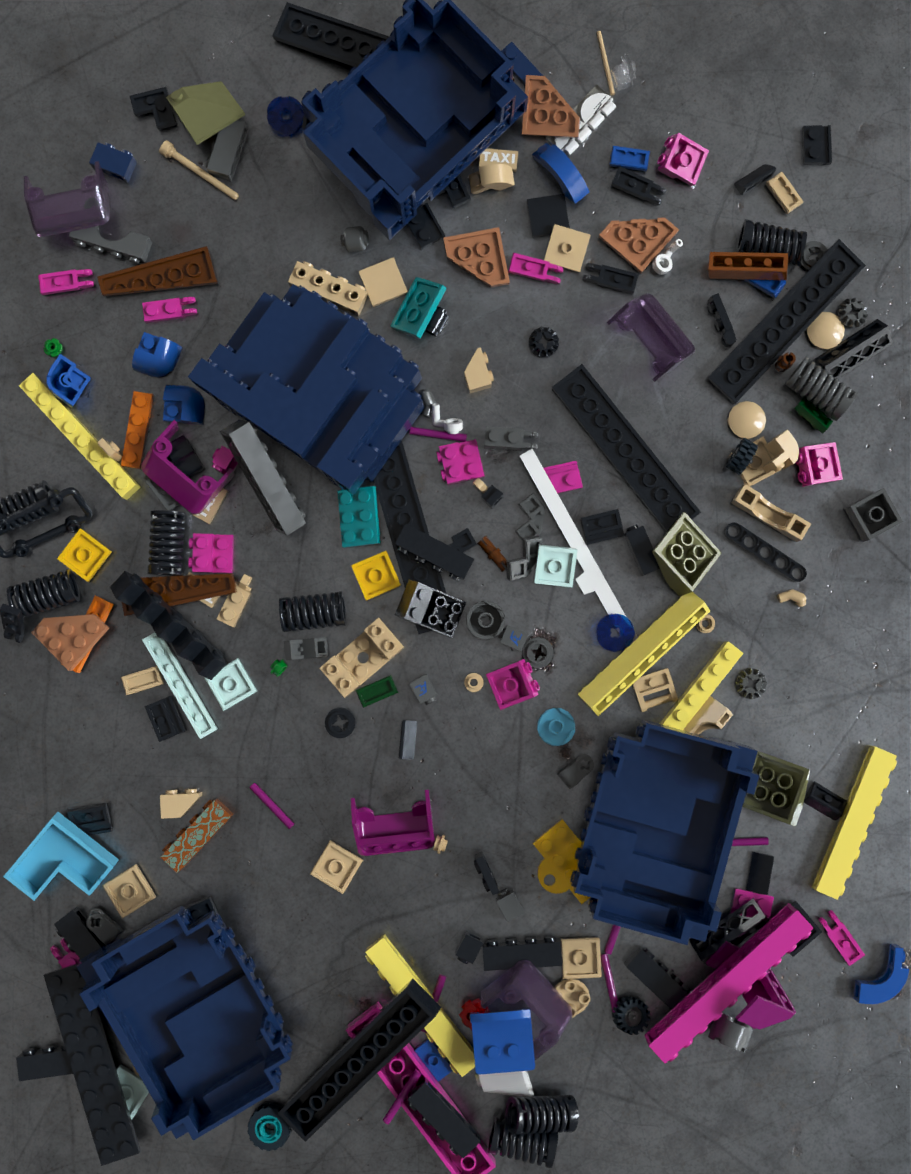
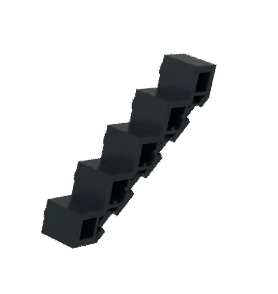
[110,571,227,680]

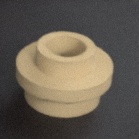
[696,614,715,633]
[464,673,483,692]
[433,835,448,854]

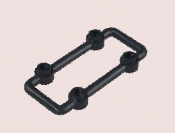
[0,487,93,558]

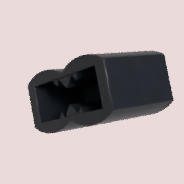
[167,435,205,478]

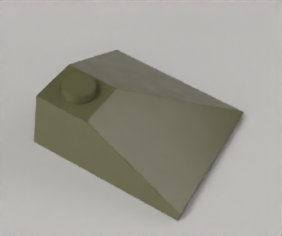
[166,81,245,145]
[652,512,722,596]
[742,751,810,826]

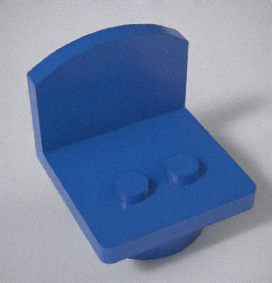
[470,1007,535,1075]

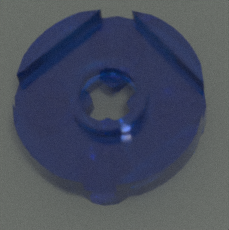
[267,96,304,137]
[596,613,635,652]

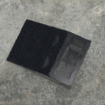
[395,579,466,638]

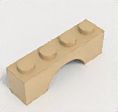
[731,484,811,542]
[683,696,733,735]

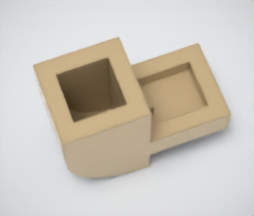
[469,164,515,194]
[762,429,799,473]

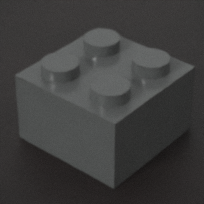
[845,488,903,542]

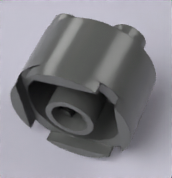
[466,601,505,640]
[708,1012,753,1053]

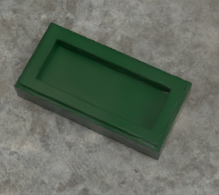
[355,675,398,708]

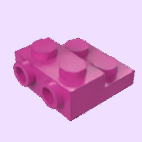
[657,133,709,186]
[436,439,485,485]
[795,442,843,487]
[212,446,238,474]
[188,533,234,573]
[486,659,540,710]

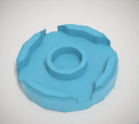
[537,708,575,746]

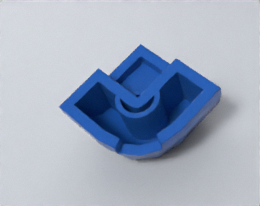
[132,332,182,378]
[46,354,91,408]
[163,385,205,425]

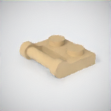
[632,668,678,713]

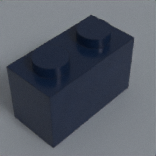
[89,142,137,183]

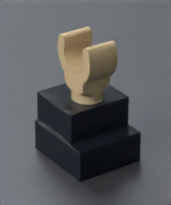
[473,478,504,509]

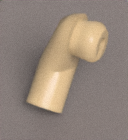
[777,589,807,607]

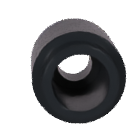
[425,306,448,337]

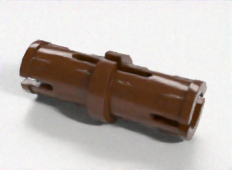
[775,352,796,372]
[477,536,507,572]

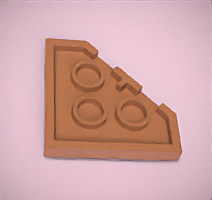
[522,75,580,138]
[599,218,679,274]
[443,227,510,288]
[31,614,109,671]

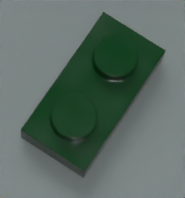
[794,397,833,434]

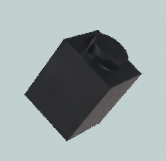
[455,931,483,964]

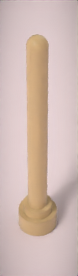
[159,140,239,200]

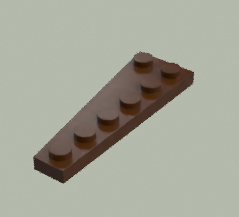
[97,246,218,296]
[121,574,237,616]

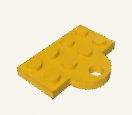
[533,819,590,904]

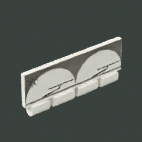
[545,84,616,156]

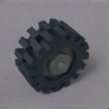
[726,438,758,475]
[612,996,650,1035]

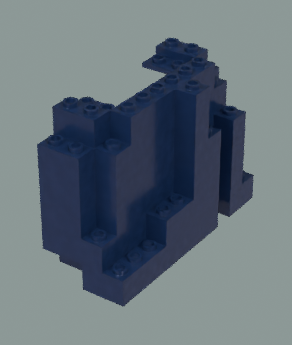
[301,0,528,241]
[188,284,424,495]
[570,720,760,945]
[76,906,293,1141]

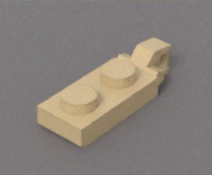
[217,574,252,628]

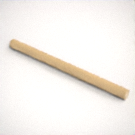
[596,31,615,95]

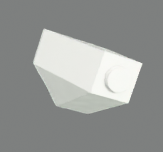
[475,1071,534,1097]

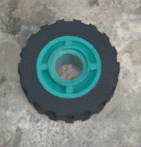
[247,1103,292,1151]

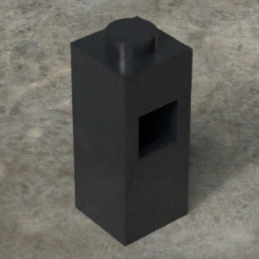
[624,524,660,576]

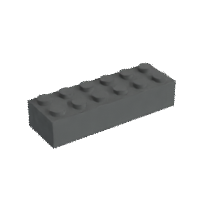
[219,420,306,535]

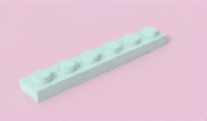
[142,632,218,739]

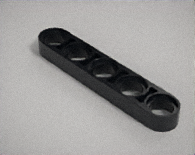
[724,522,807,582]

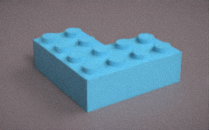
[3,812,119,901]

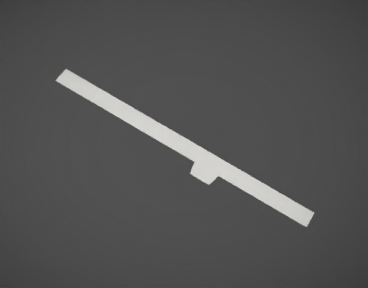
[520,449,638,647]

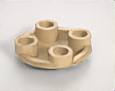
[806,312,845,350]
[727,401,766,439]
[551,979,590,1018]

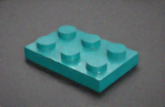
[390,277,447,339]
[337,486,381,548]

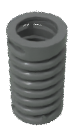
[785,357,858,421]

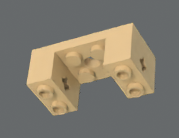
[320,618,405,698]

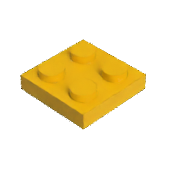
[57,528,112,582]
[351,551,401,601]

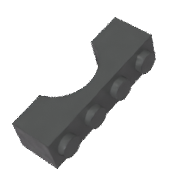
[69,215,152,264]

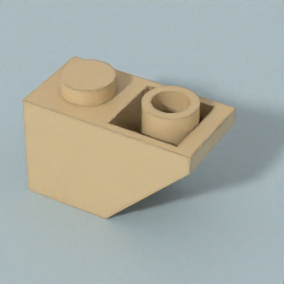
[464,347,494,394]
[160,788,202,819]

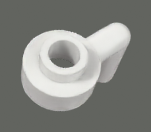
[652,239,683,275]
[432,403,463,434]

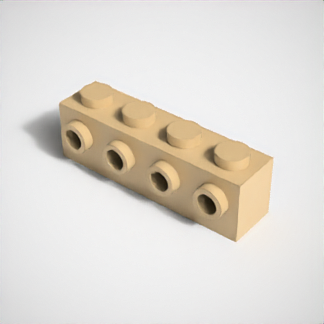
[288,261,368,316]

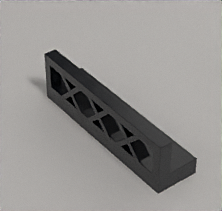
[814,319,894,379]
[690,898,769,966]

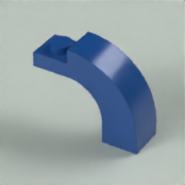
[532,143,590,204]
[854,944,909,1004]

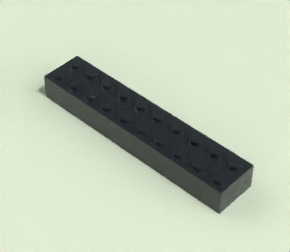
[278,978,441,1142]

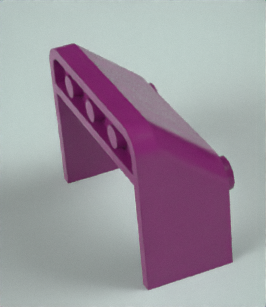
[141,420,234,515]
[351,789,435,856]
[706,941,796,1030]

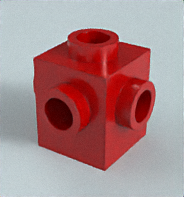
[459,998,491,1030]

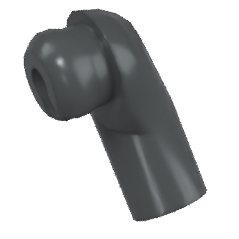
[418,389,436,418]

